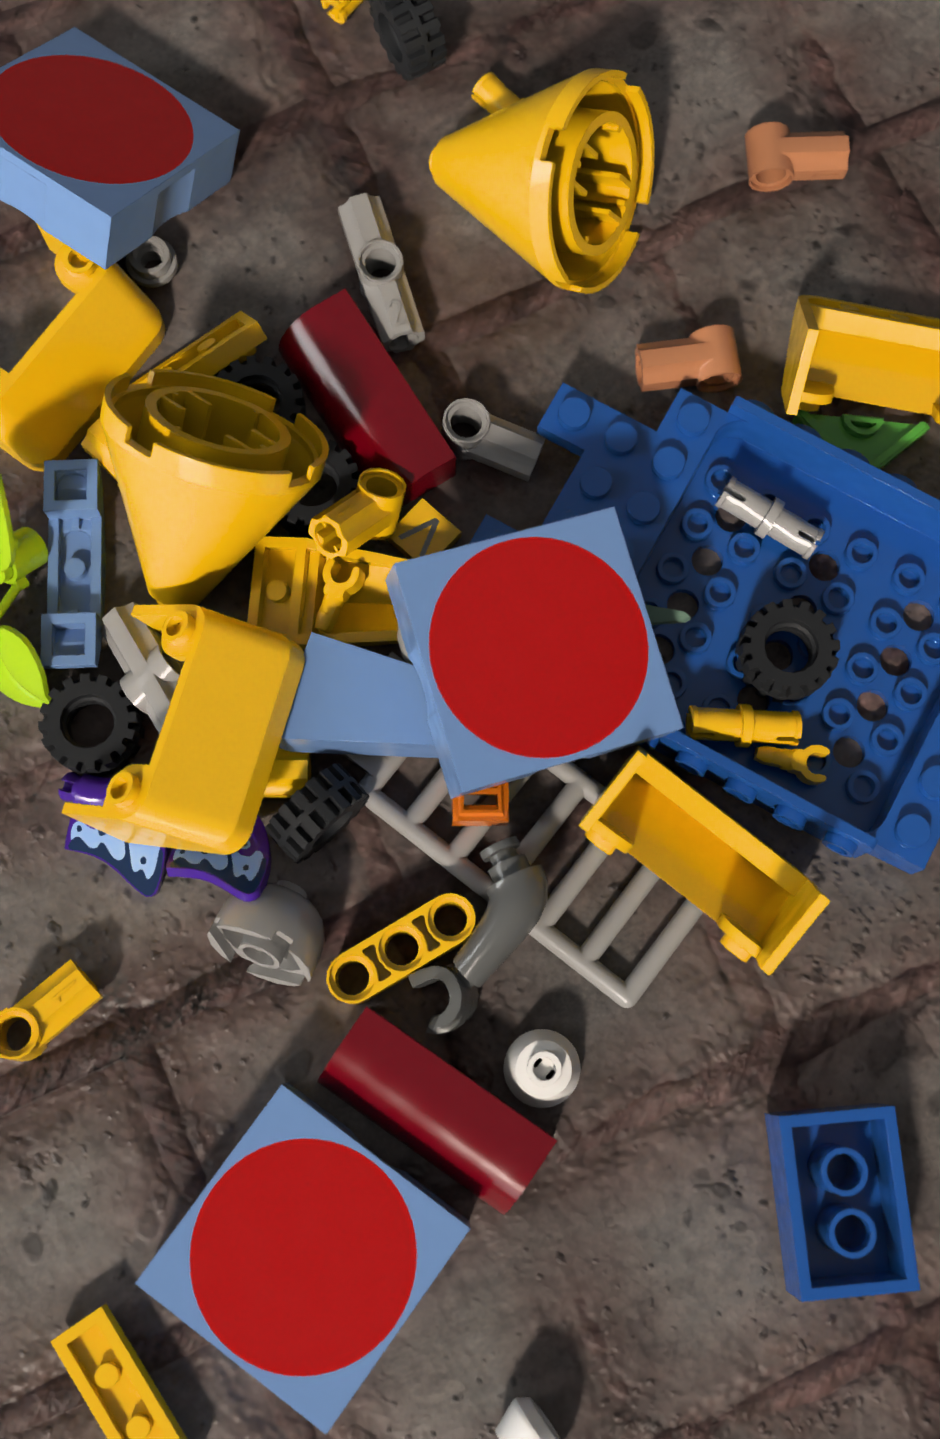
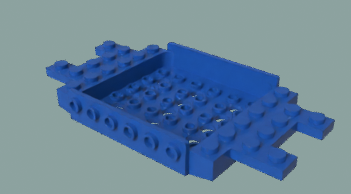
[469,382,940,874]

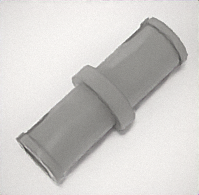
[714,476,825,560]

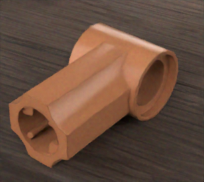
[745,122,850,192]
[635,324,743,393]

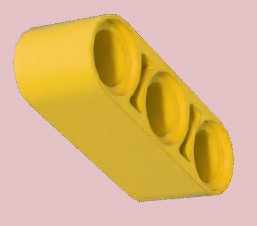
[326,893,476,1005]

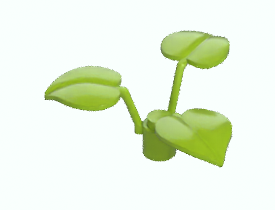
[0,473,52,708]

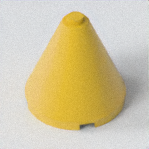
[429,68,655,294]
[100,369,329,605]

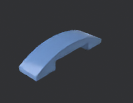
[40,459,106,669]

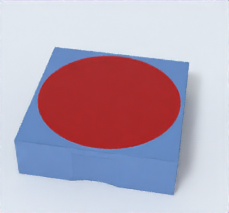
[0,27,240,270]
[385,507,684,799]
[135,1082,471,1434]

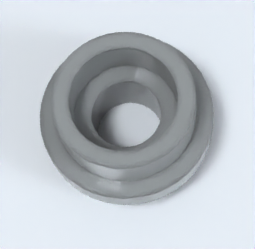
[126,236,178,288]

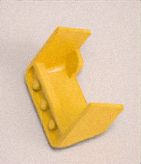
[0,223,165,472]
[781,295,940,425]
[61,604,305,855]
[579,745,830,976]

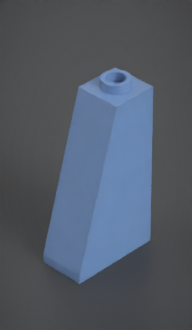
[279,632,438,758]

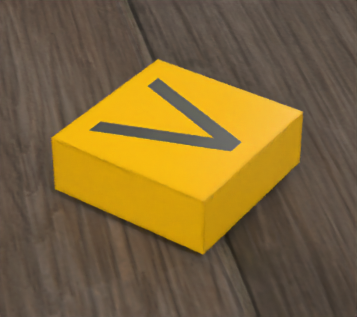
[387,498,461,559]

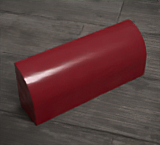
[278,288,456,507]
[317,1006,557,1215]

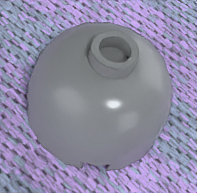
[207,880,325,986]

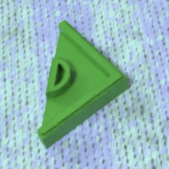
[792,410,931,470]

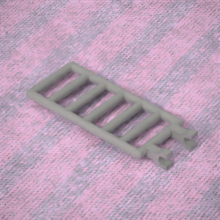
[340,652,704,1008]

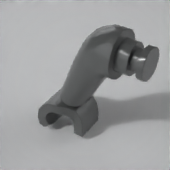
[408,836,548,1035]

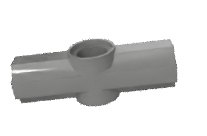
[338,192,425,354]
[101,602,184,734]

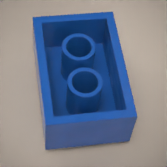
[764,1103,920,1302]

